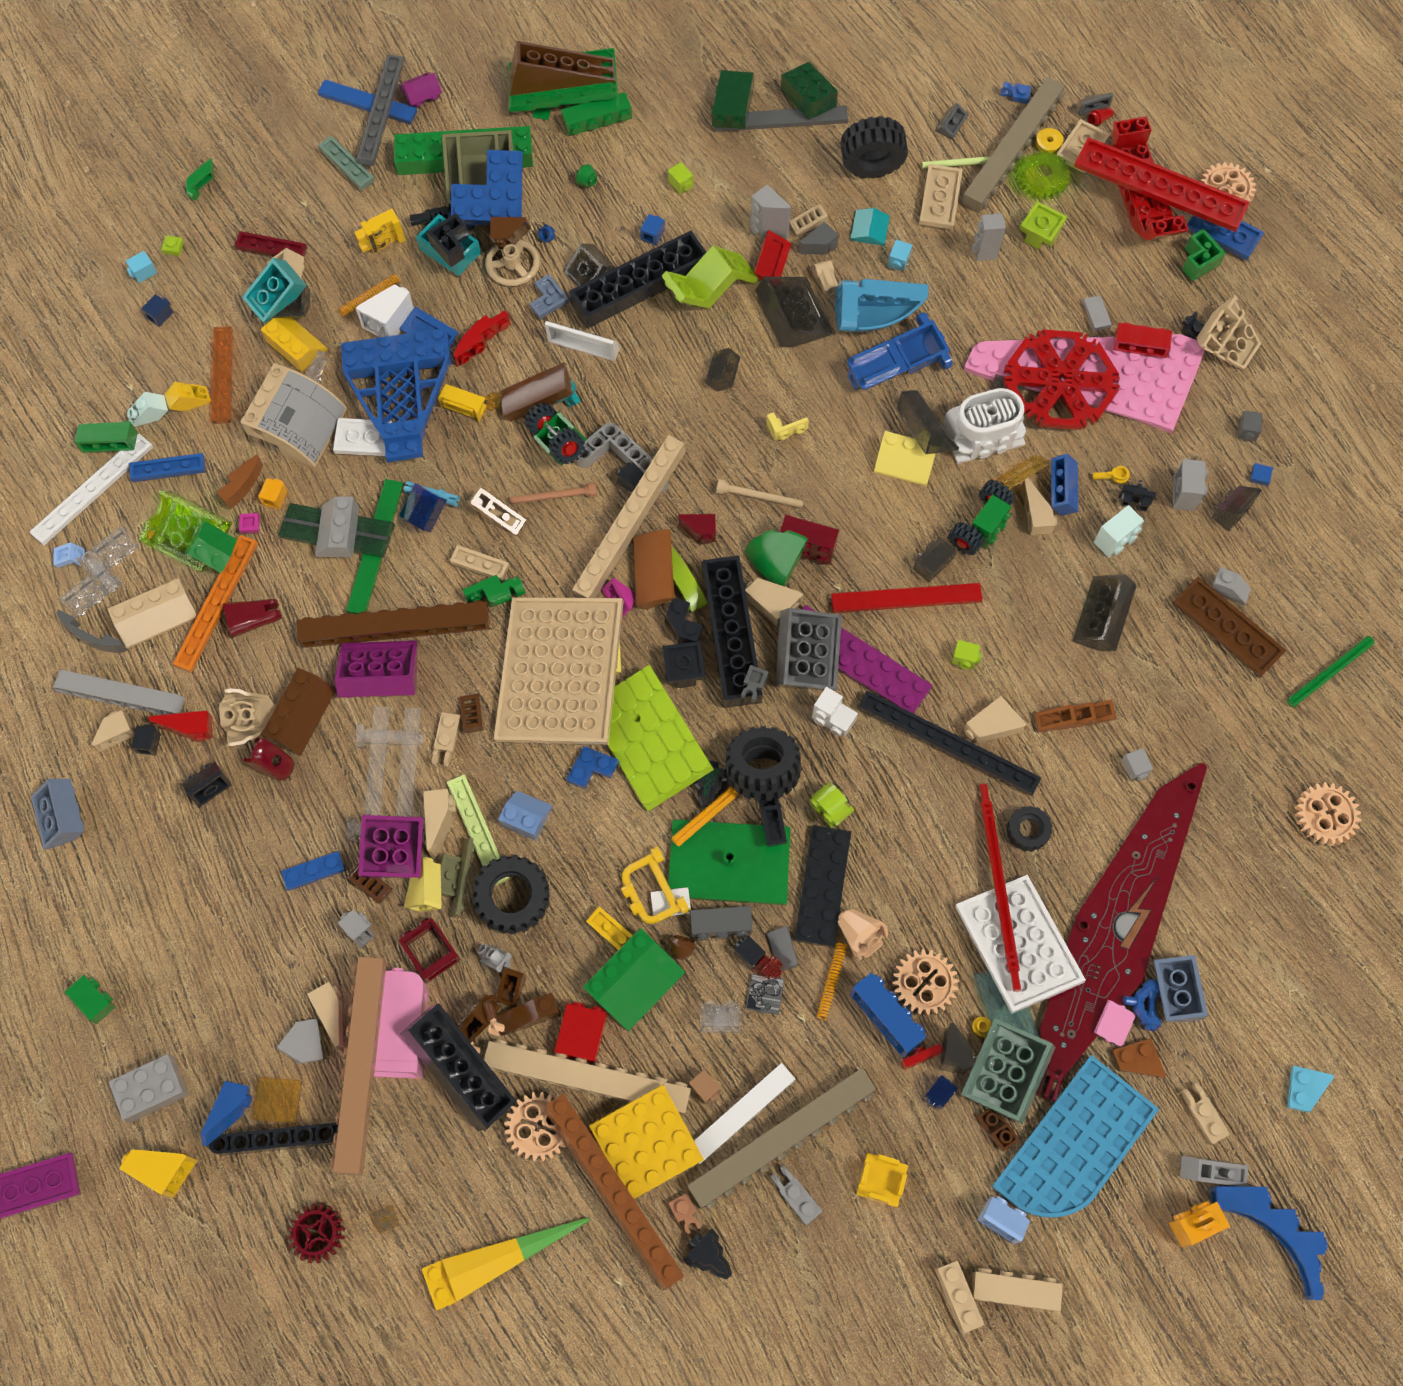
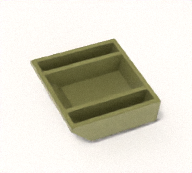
[442,130,514,207]

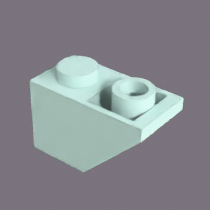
[127,392,168,427]

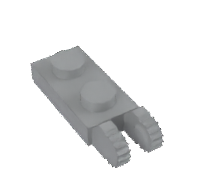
[770,1165,823,1225]

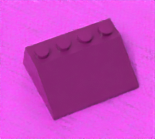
[335,640,418,698]

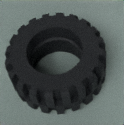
[840,116,908,178]
[726,726,801,801]
[472,854,550,934]

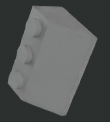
[750,185,791,239]
[315,497,359,557]

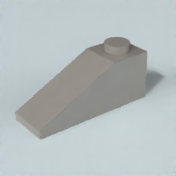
[1180,1156,1248,1187]

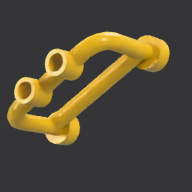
[621,846,690,924]

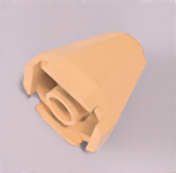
[838,909,889,960]

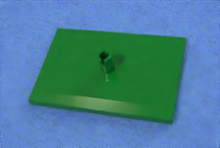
[668,820,791,906]

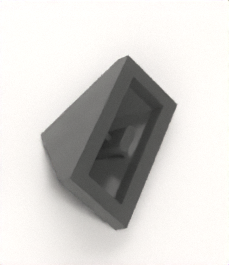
[1078,93,1114,116]

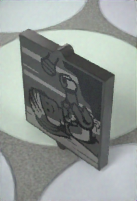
[746,974,785,1015]

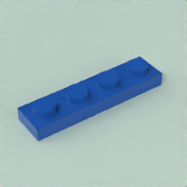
[129,453,206,482]

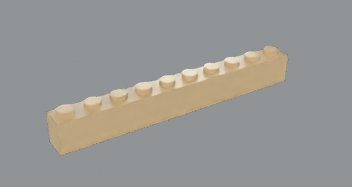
[572,435,686,598]
[484,1039,691,1116]

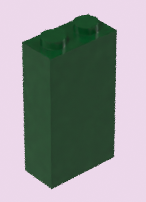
[711,70,754,129]

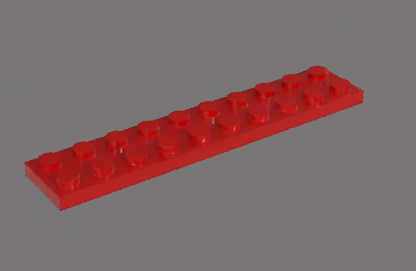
[1074,137,1250,232]

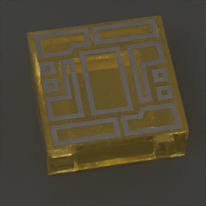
[372,1205,400,1234]

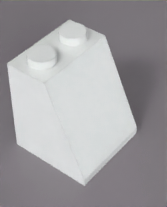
[356,284,414,337]

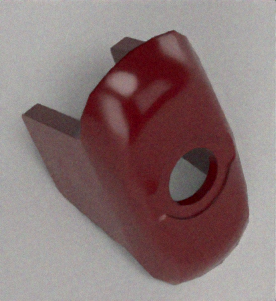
[242,737,295,781]

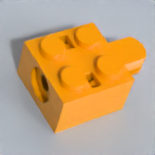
[1169,1200,1230,1247]

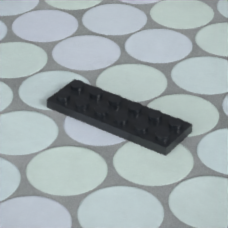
[794,825,852,948]

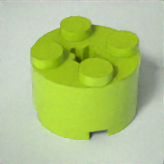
[810,781,854,828]

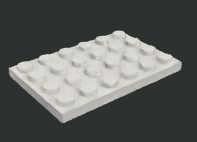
[955,875,1086,1014]

